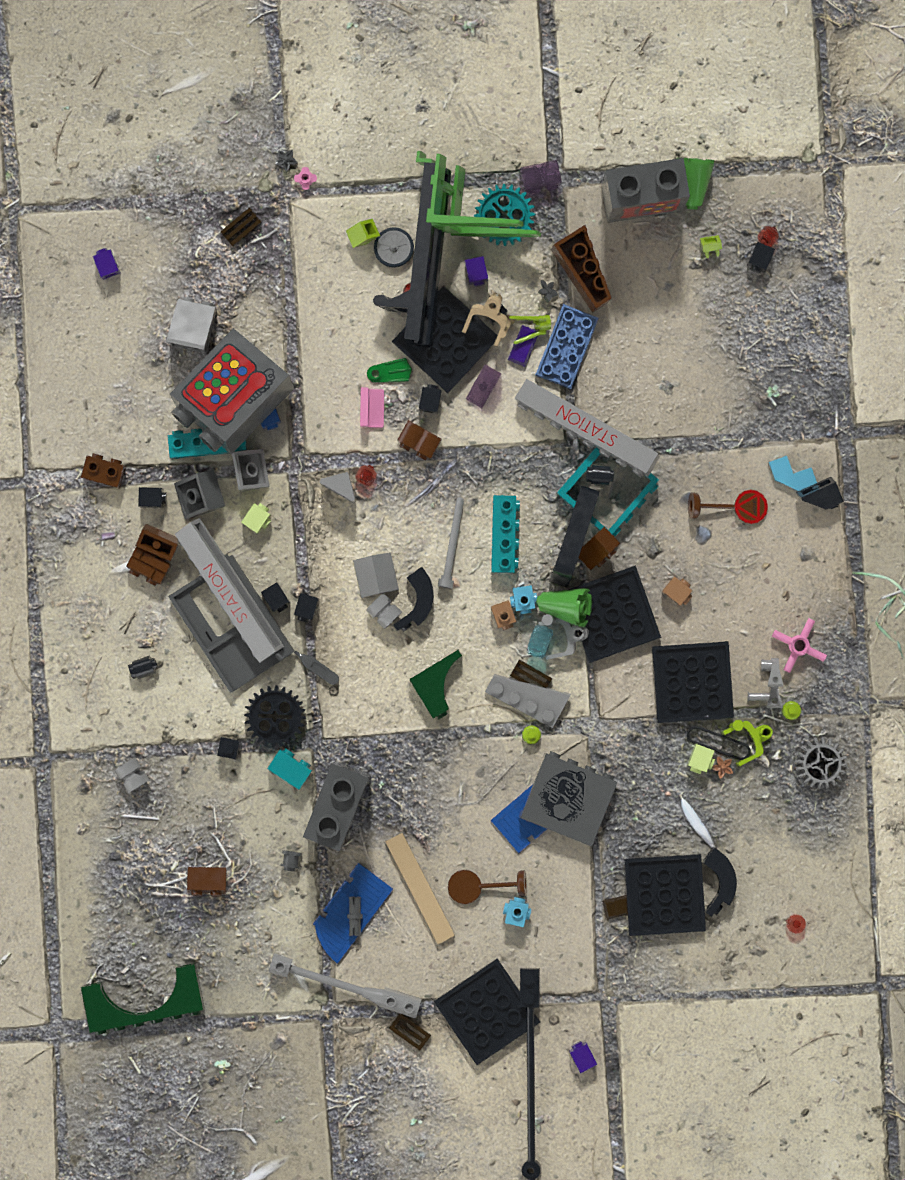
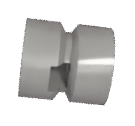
[366,593,402,629]
[114,757,149,793]

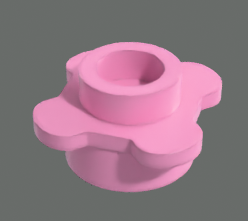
[294,167,317,190]

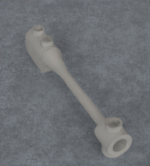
[269,953,422,1018]

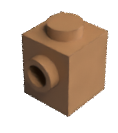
[662,576,693,606]
[491,600,516,631]

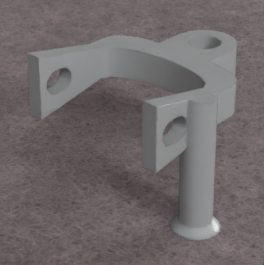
[538,614,589,660]
[747,658,783,708]

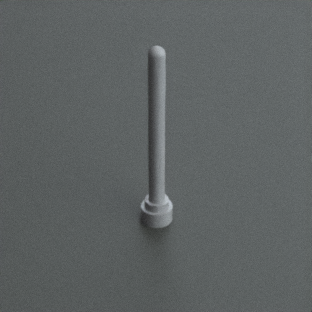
[438,497,464,589]

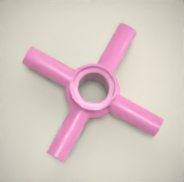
[772,618,827,673]

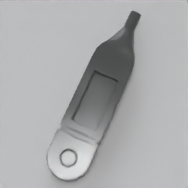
[294,651,339,685]

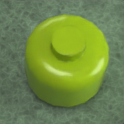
[781,701,801,720]
[522,725,541,744]

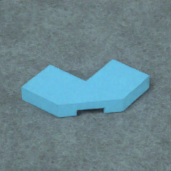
[768,456,817,491]

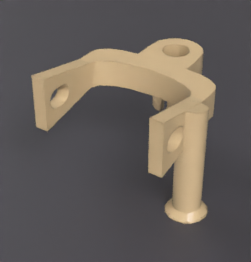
[462,293,515,346]

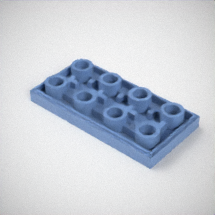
[535,304,599,389]

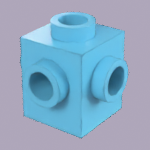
[510,585,537,614]
[503,897,531,927]

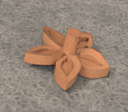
[712,756,733,779]

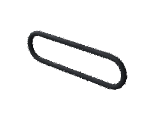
[687,726,751,760]

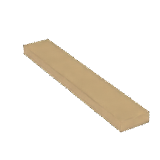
[385,833,455,944]

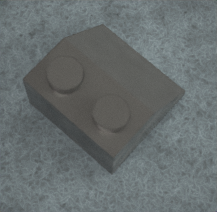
[174,470,225,520]

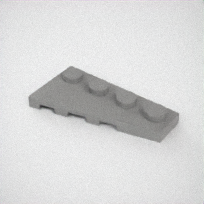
[485,674,571,728]

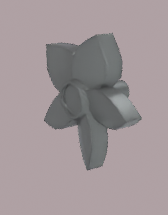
[275,150,298,172]
[538,280,558,303]

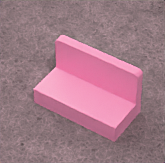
[360,387,384,428]

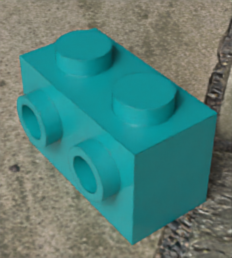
[267,748,313,790]

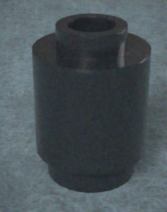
[586,465,614,486]
[128,655,158,679]

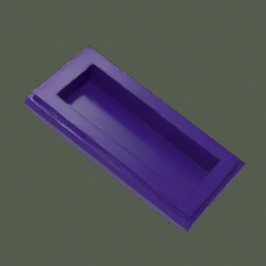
[508,325,538,367]

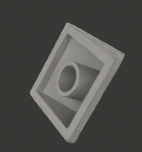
[232,449,270,492]
[319,472,356,503]
[353,552,399,598]

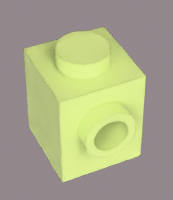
[241,503,271,534]
[687,744,715,774]

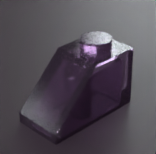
[466,364,502,409]

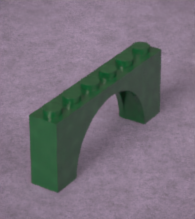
[81,963,205,1035]

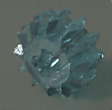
[527,625,553,658]

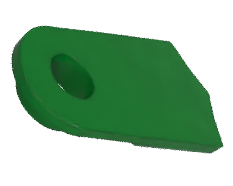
[367,358,412,383]

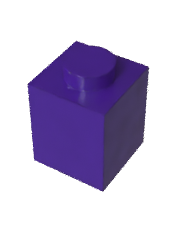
[93,248,121,280]
[465,256,488,287]
[569,1041,597,1073]

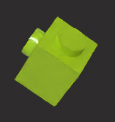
[346,218,380,248]

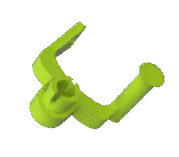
[721,720,773,766]

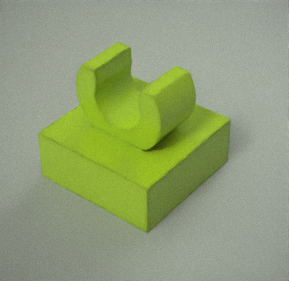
[700,235,722,258]

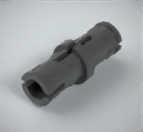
[347,896,363,936]

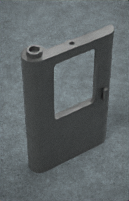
[168,554,295,693]

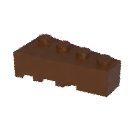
[551,225,612,313]

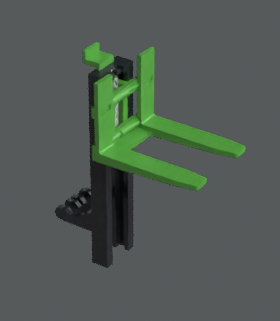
[373,151,541,345]

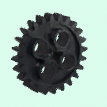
[244,685,306,748]

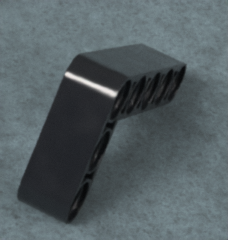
[549,485,600,588]

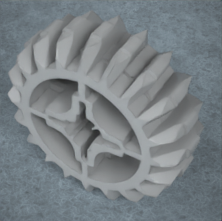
[795,737,848,789]

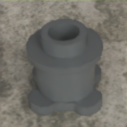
[280,850,302,872]

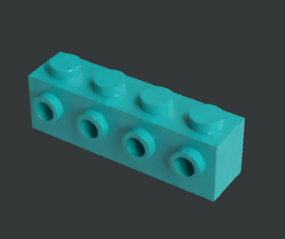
[167,428,247,459]
[491,495,520,573]

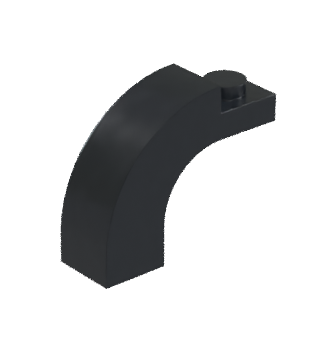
[393,567,434,632]
[702,847,737,917]

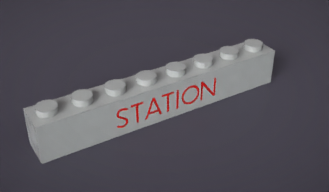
[515,379,660,477]
[175,518,284,663]

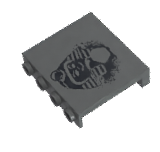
[519,751,617,847]

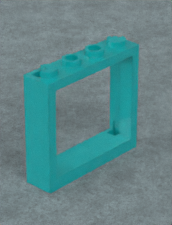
[556,448,659,537]

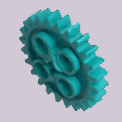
[474,184,536,246]

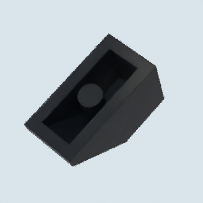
[796,477,844,510]

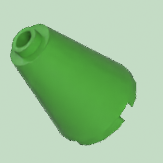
[676,158,715,210]
[536,588,592,627]

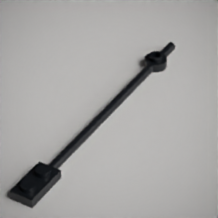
[520,968,542,1180]

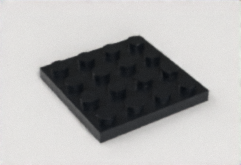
[392,285,498,394]
[568,565,662,663]
[652,641,734,723]
[624,854,706,936]
[434,958,541,1065]

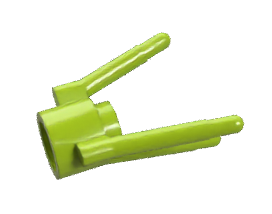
[509,315,551,345]

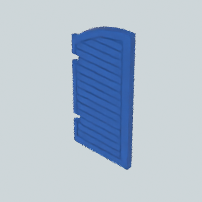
[491,784,547,853]
[313,863,393,964]

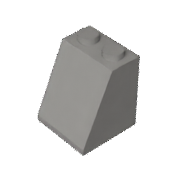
[166,297,217,354]

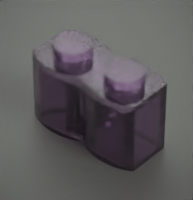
[519,160,562,195]

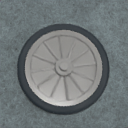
[374,227,414,268]

